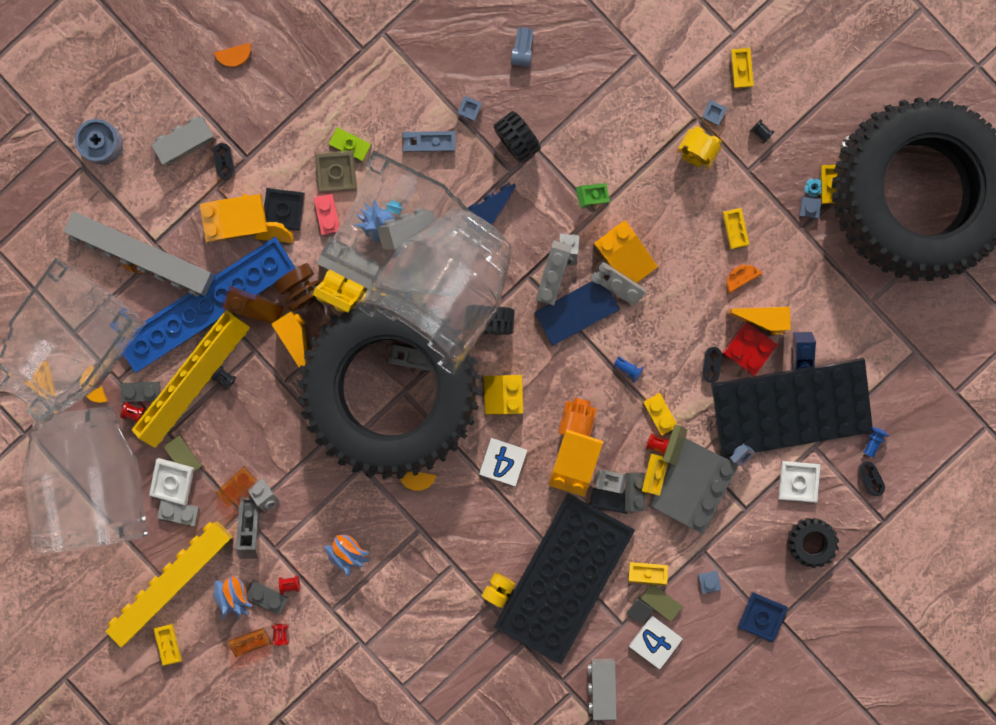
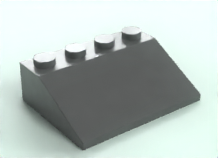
[650,438,739,534]

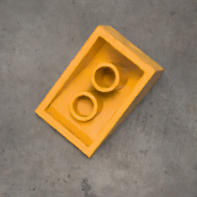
[200,194,268,243]
[593,220,658,283]
[726,307,791,335]
[272,312,308,368]
[548,430,603,497]

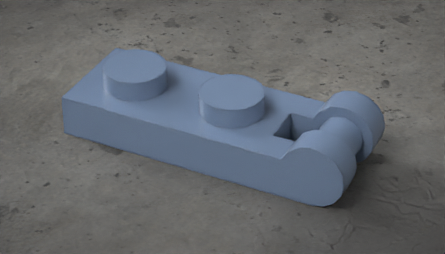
[402,131,456,152]

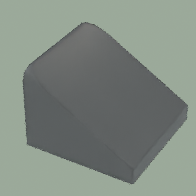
[626,598,653,624]

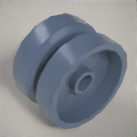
[75,119,123,164]

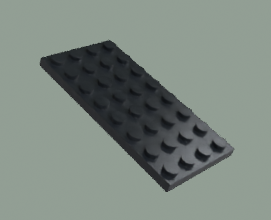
[711,358,873,458]
[494,493,635,665]

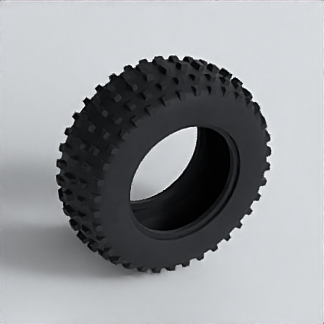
[832,97,996,281]
[298,296,481,479]

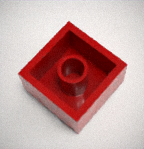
[722,322,778,376]

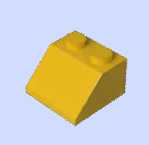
[484,375,523,414]

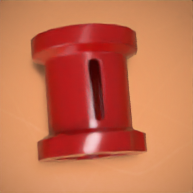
[120,402,145,423]
[645,433,669,455]
[278,575,301,594]
[271,624,289,646]

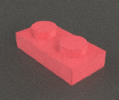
[314,194,341,236]

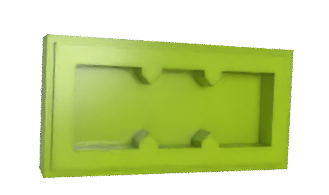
[329,127,371,162]

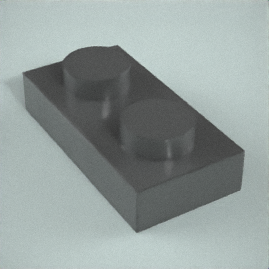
[121,381,161,402]
[625,472,645,512]
[247,580,289,615]

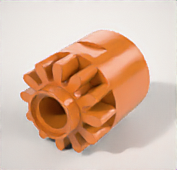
[558,397,597,437]

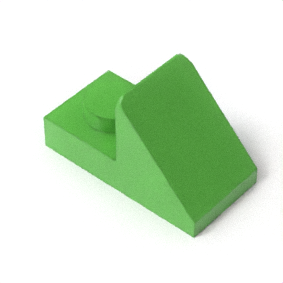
[576,183,610,208]

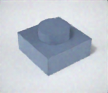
[457,96,482,122]
[701,100,727,126]
[799,197,821,219]
[730,444,755,466]
[698,570,722,594]

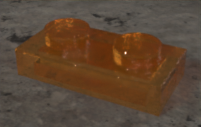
[216,466,257,507]
[228,627,272,657]

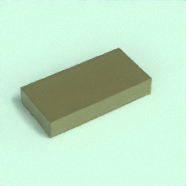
[663,424,688,466]
[164,435,202,472]
[640,585,683,622]

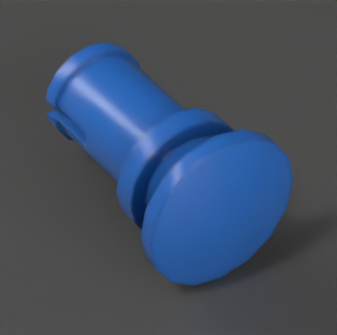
[613,356,644,383]
[863,427,889,458]

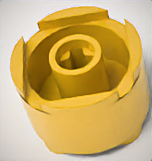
[676,126,722,170]

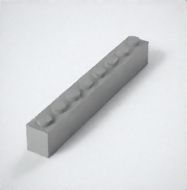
[63,211,215,297]

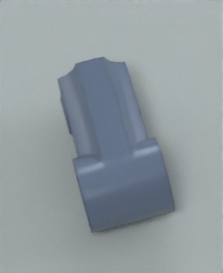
[511,27,534,68]

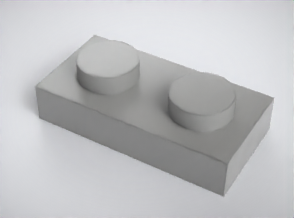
[157,499,200,526]

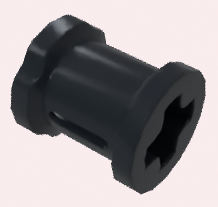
[749,119,775,144]
[211,366,237,391]

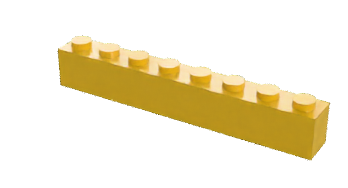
[132,310,250,448]
[105,521,233,648]

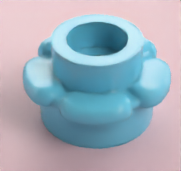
[804,179,821,198]
[385,200,404,215]

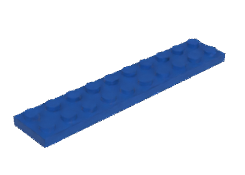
[115,237,296,373]

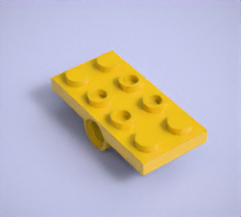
[312,269,367,312]

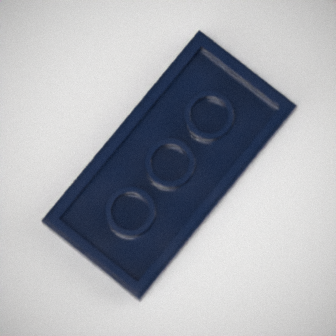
[534,281,620,346]

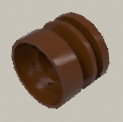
[274,263,320,312]

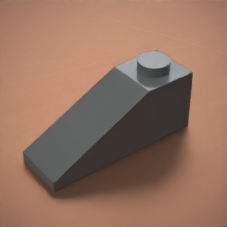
[236,496,260,559]

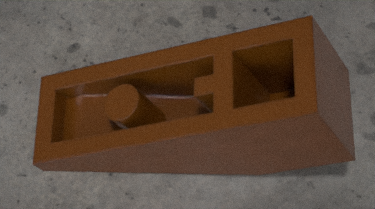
[223,286,284,323]

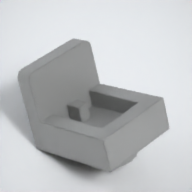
[559,234,579,265]
[594,469,626,493]
[247,478,280,512]

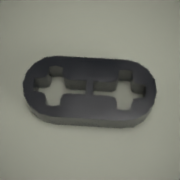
[214,143,235,180]
[702,347,722,383]
[858,461,885,496]

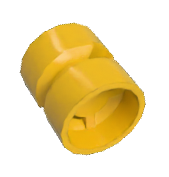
[481,572,516,608]

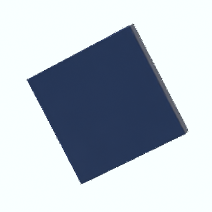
[737,592,788,642]

